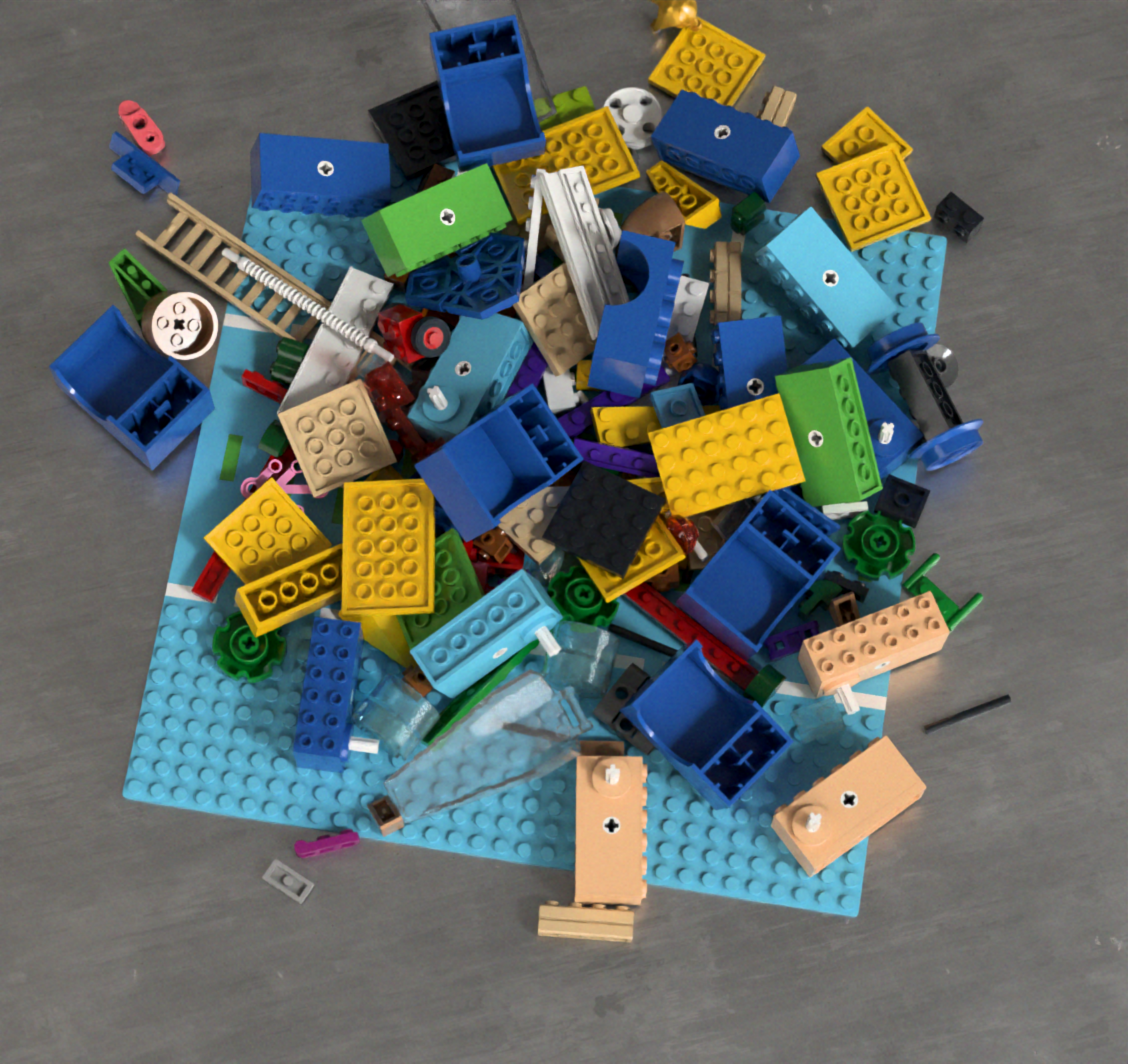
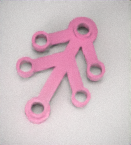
[240,459,328,512]

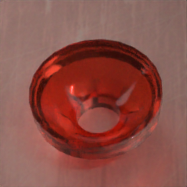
[666,515,699,556]

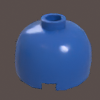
[677,363,722,406]

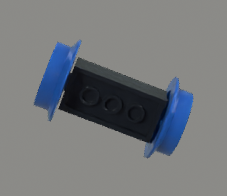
[867,322,984,471]

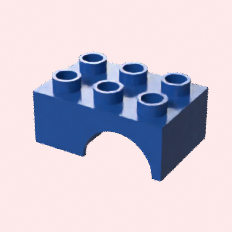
[429,15,546,173]
[587,230,684,398]
[49,305,215,471]
[414,383,584,542]
[675,490,841,661]
[619,639,794,810]

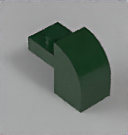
[742,664,786,708]

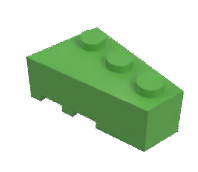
[108,248,167,329]

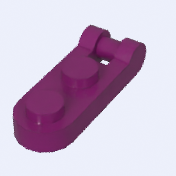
[294,829,360,859]

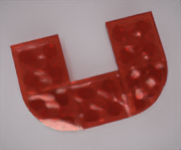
[363,361,445,464]

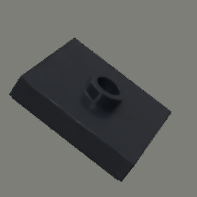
[873,474,930,528]

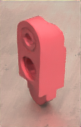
[118,100,165,157]

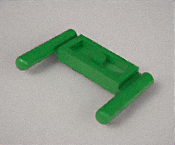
[902,553,983,631]

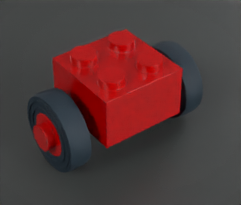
[377,302,451,364]

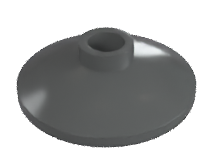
[927,344,958,387]

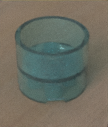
[540,621,620,699]
[351,674,440,762]

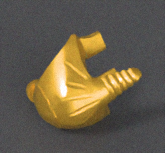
[648,0,702,33]

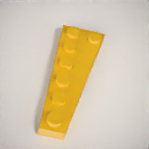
[590,406,720,448]

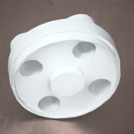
[603,87,663,150]

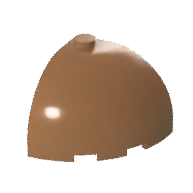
[615,191,685,260]

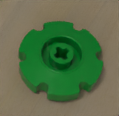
[842,510,916,581]
[547,566,619,633]
[212,611,287,683]

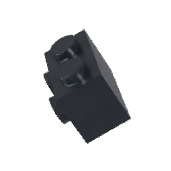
[933,191,984,243]

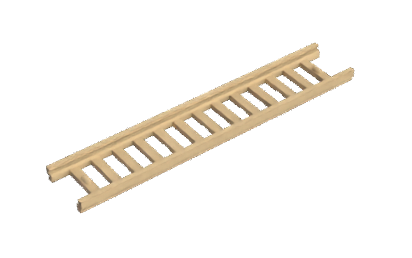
[135,192,416,406]

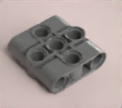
[592,663,655,756]

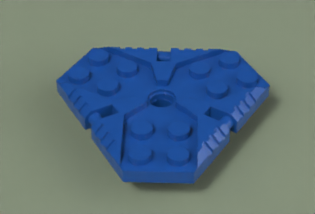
[405,232,526,320]

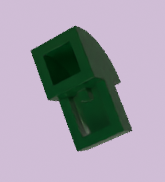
[258,420,290,458]
[797,580,843,621]

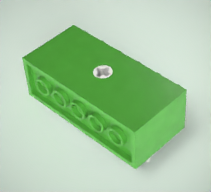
[361,163,513,277]
[775,357,883,507]

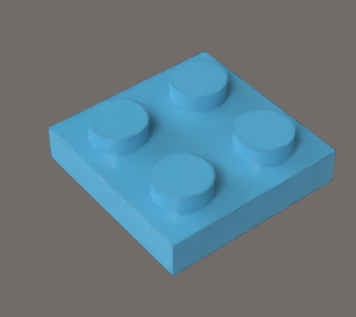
[650,383,706,429]

